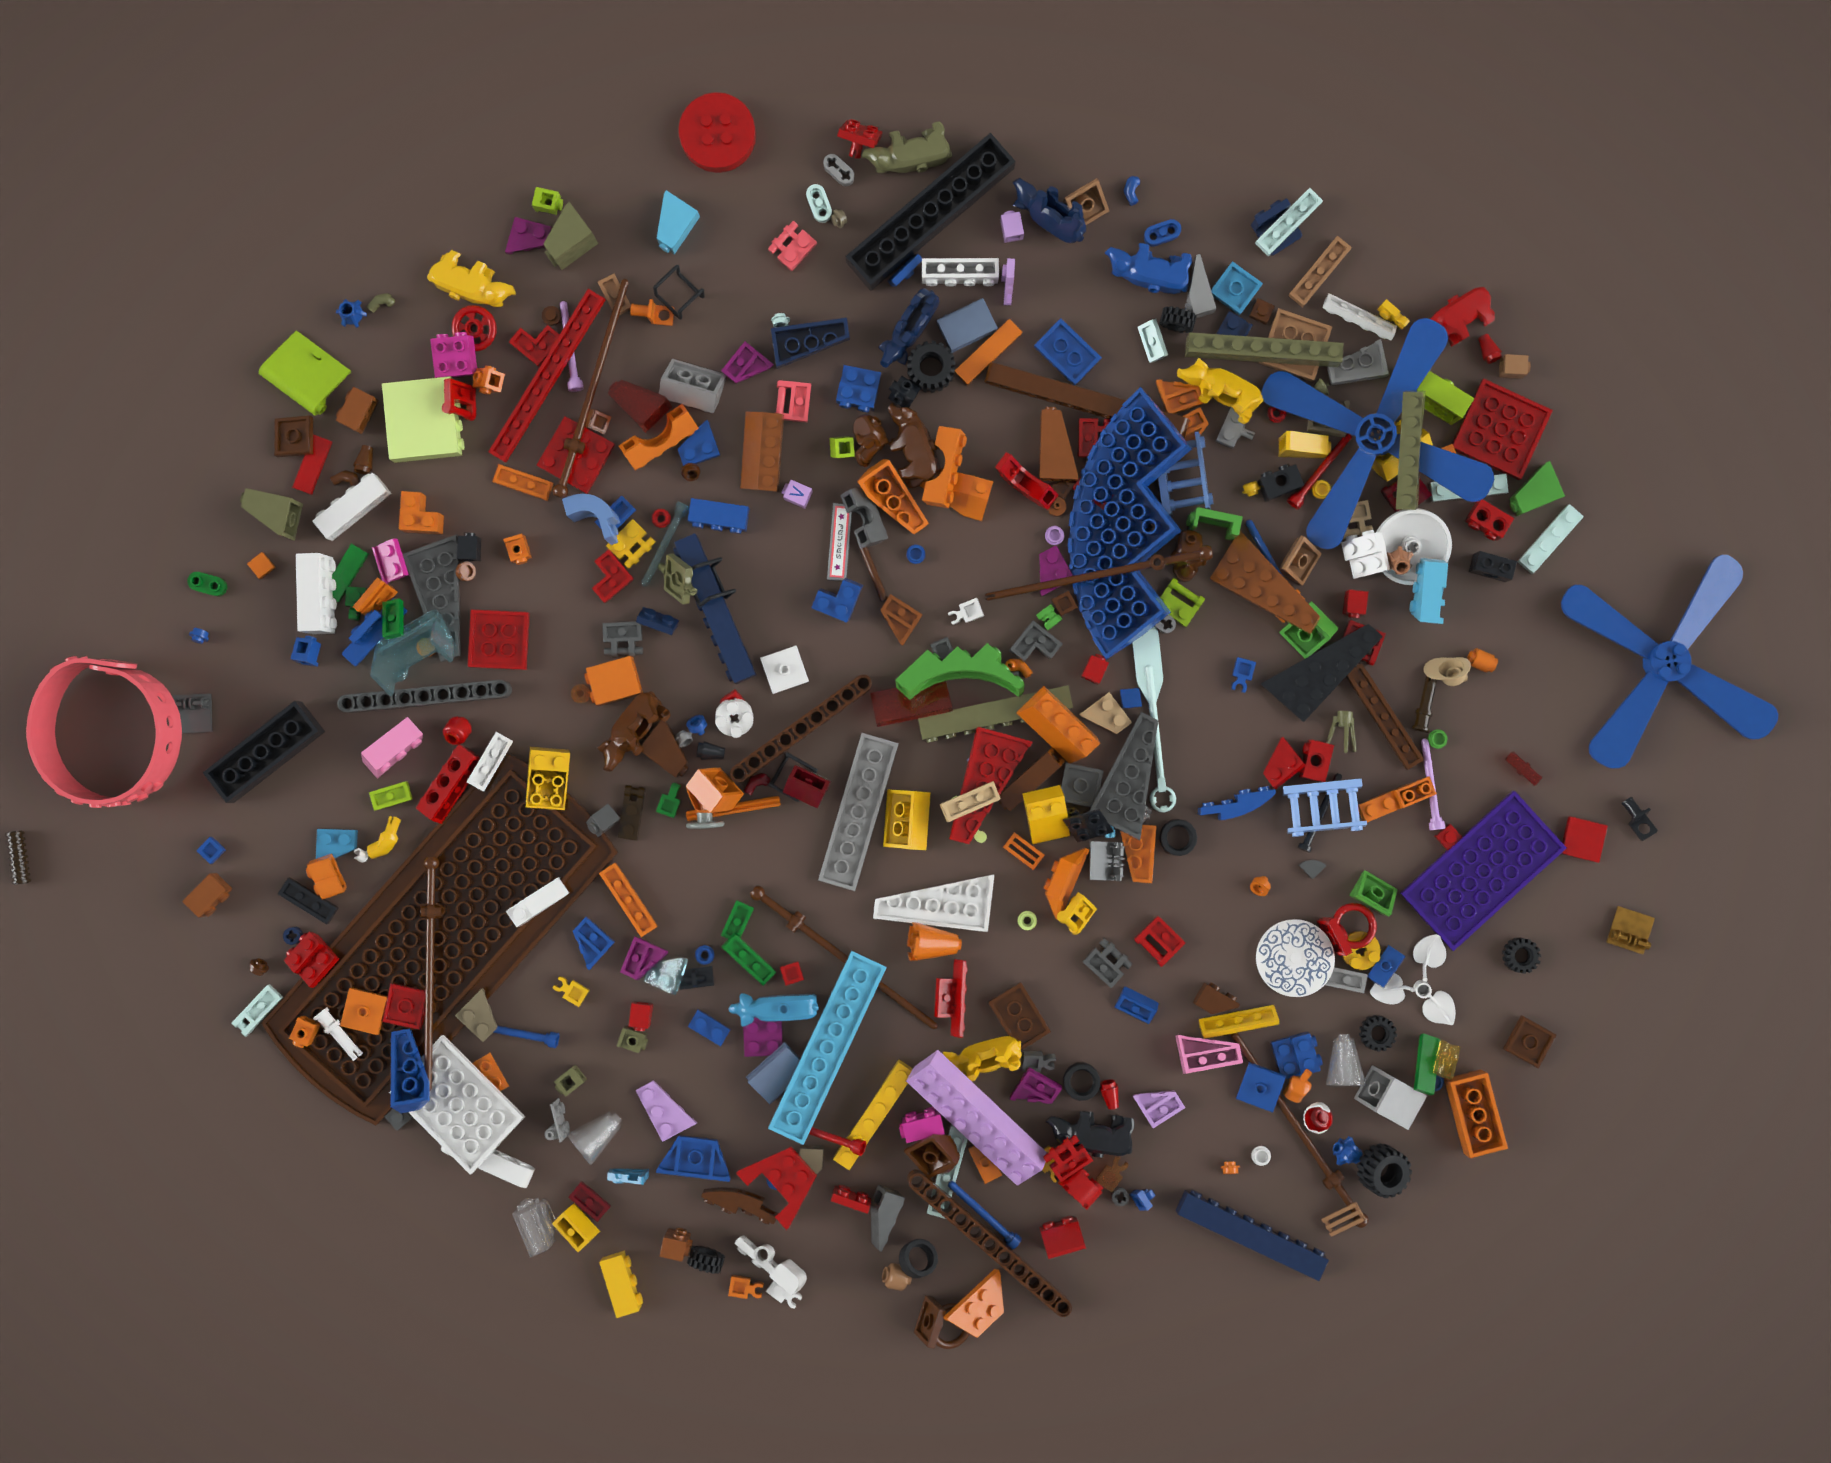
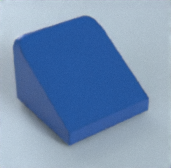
[1120,688,1142,709]

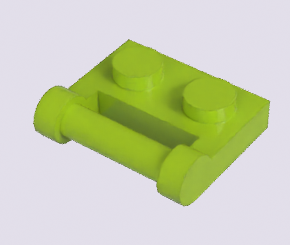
[1160,578,1205,628]

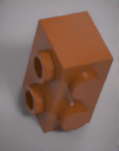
[336,387,379,434]
[182,873,233,918]
[659,1228,693,1262]

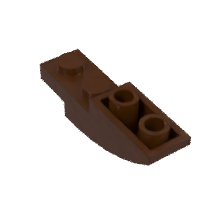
[701,1187,778,1225]

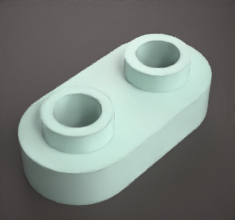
[806,184,832,223]

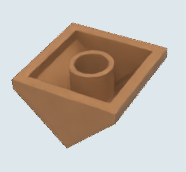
[1063,178,1109,225]
[1279,535,1322,586]

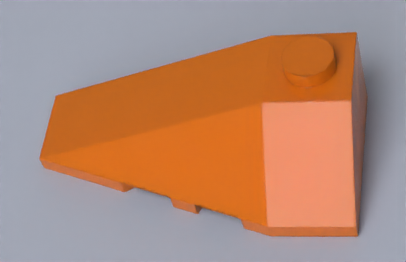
[857,459,929,534]
[920,469,993,522]

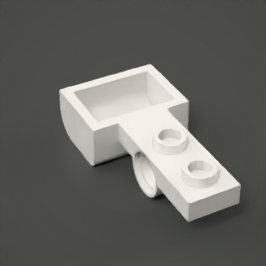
[735,1235,807,1296]

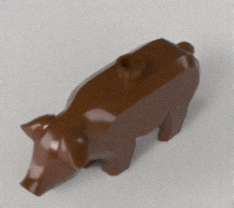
[888,403,941,488]
[597,691,671,772]

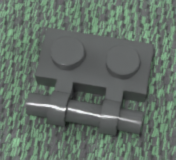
[602,622,643,658]
[1082,938,1133,988]

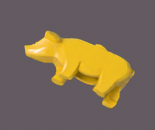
[427,250,516,307]
[1177,358,1263,424]
[943,1036,1022,1081]

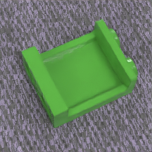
[1186,507,1243,541]

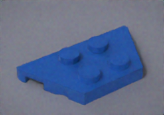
[656,1135,731,1182]

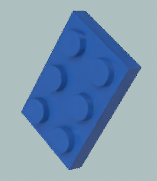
[1034,318,1102,386]

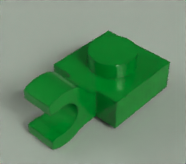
[345,587,367,621]
[656,783,681,818]

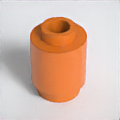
[1467,648,1498,673]

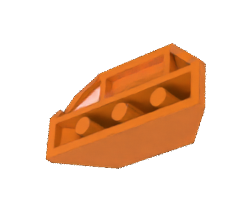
[1043,848,1089,920]

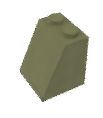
[543,202,598,270]
[240,488,303,541]

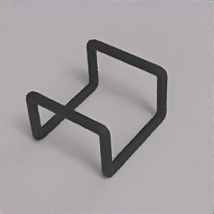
[653,265,705,320]
[691,557,736,607]
[768,752,818,802]

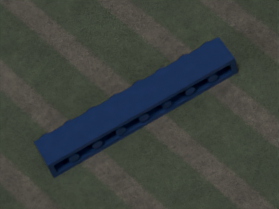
[673,533,757,684]
[1175,1189,1329,1281]

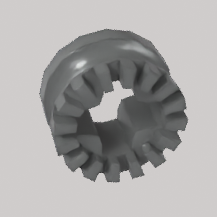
[1111,1187,1129,1206]

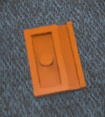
[353,577,398,616]

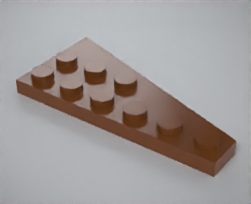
[1210,531,1320,634]

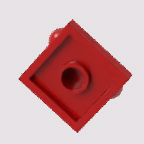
[1316,903,1377,956]

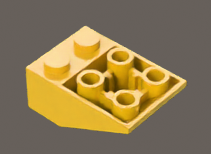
[526,747,570,810]

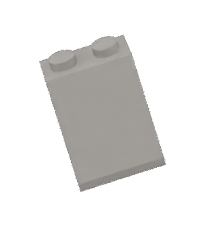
[1354,1065,1427,1130]

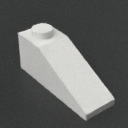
[506,877,569,927]

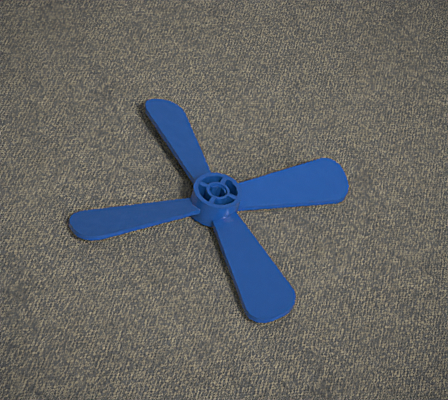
[1261,318,1494,550]
[1561,555,1779,768]

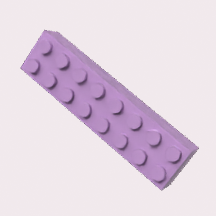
[906,1050,1047,1186]

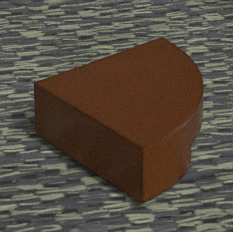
[1051,481,1075,500]

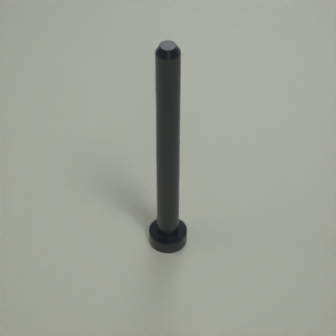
[1298,773,1342,853]

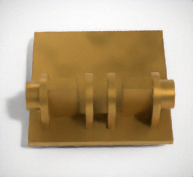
[1606,906,1655,954]

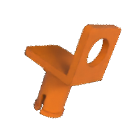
[630,299,675,326]

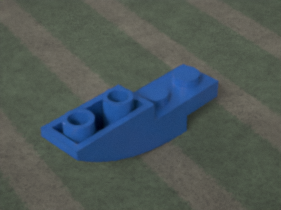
[1198,786,1276,820]

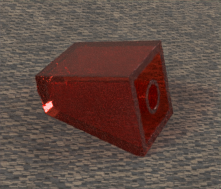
[608,380,672,433]

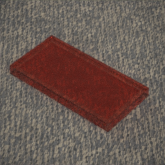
[870,681,953,727]

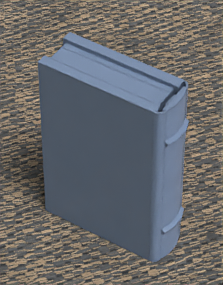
[936,298,998,353]
[746,1042,800,1104]

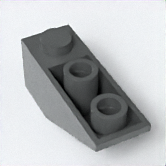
[870,1185,905,1252]

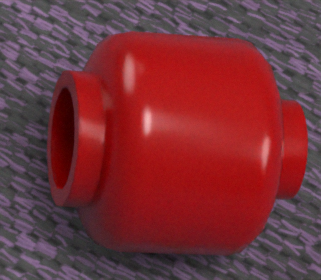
[443,716,472,745]

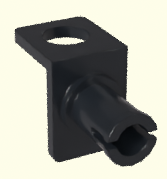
[1622,797,1658,841]

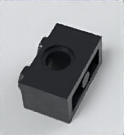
[1257,463,1304,502]
[1469,551,1517,582]

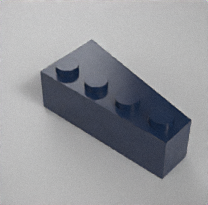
[771,318,850,369]

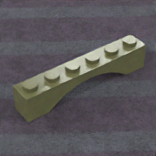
[1396,390,1426,510]

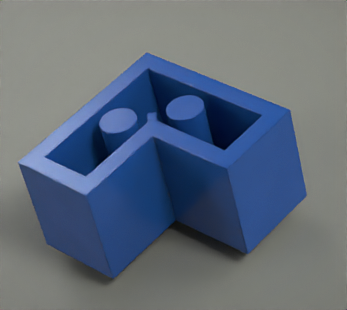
[811,578,863,623]

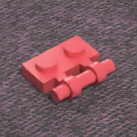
[768,221,817,271]

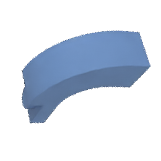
[562,494,620,545]

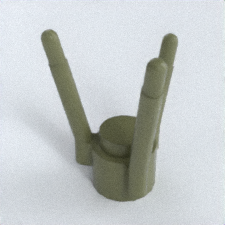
[1326,711,1357,753]

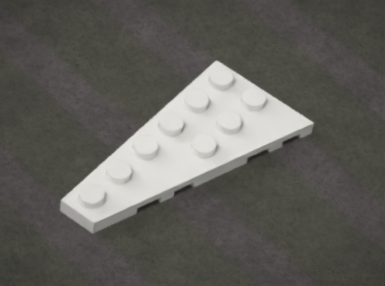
[873,874,994,932]

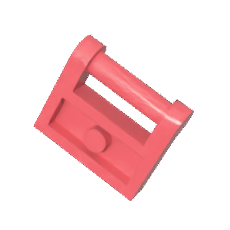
[776,380,812,423]

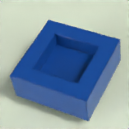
[196,837,226,864]

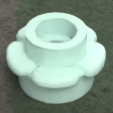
[771,313,790,328]

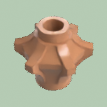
[1387,546,1413,575]

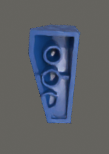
[391,1029,430,1113]

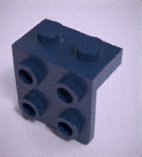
[1251,198,1302,256]

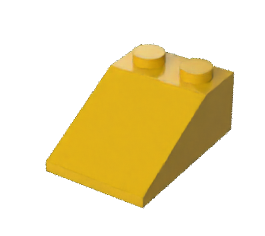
[1022,785,1070,844]

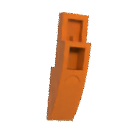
[1358,776,1437,823]

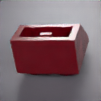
[783,765,832,809]

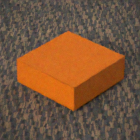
[247,552,276,579]

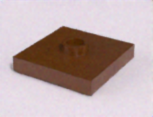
[274,415,313,457]
[1503,1015,1557,1069]

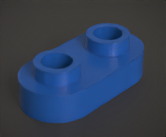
[1144,219,1181,247]

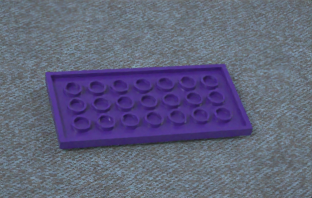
[1400,791,1566,951]

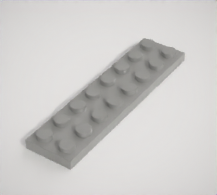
[818,733,899,891]

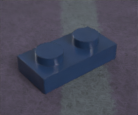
[636,607,679,635]

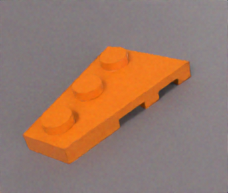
[1120,825,1157,883]

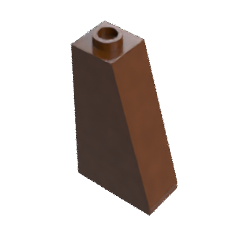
[998,747,1065,811]

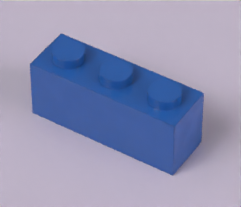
[688,498,750,534]

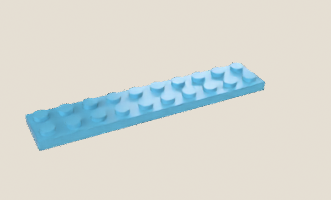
[768,950,887,1145]

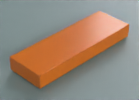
[492,464,554,501]

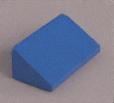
[1114,987,1159,1024]

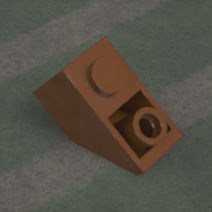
[1193,982,1240,1014]

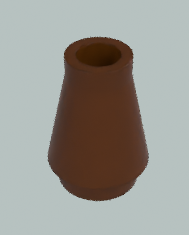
[353,445,373,475]

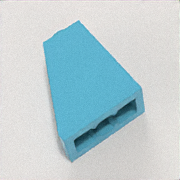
[657,190,700,254]

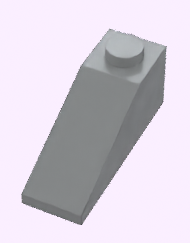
[1185,254,1216,318]

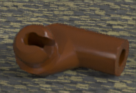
[330,470,360,486]

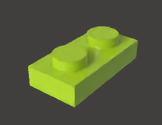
[369,781,413,811]

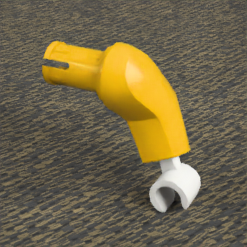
[354,816,401,863]

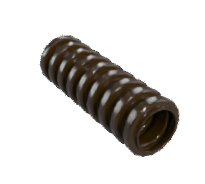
[5,830,31,885]

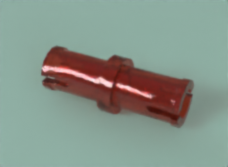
[1505,751,1543,786]

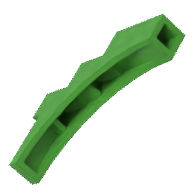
[895,643,1024,700]

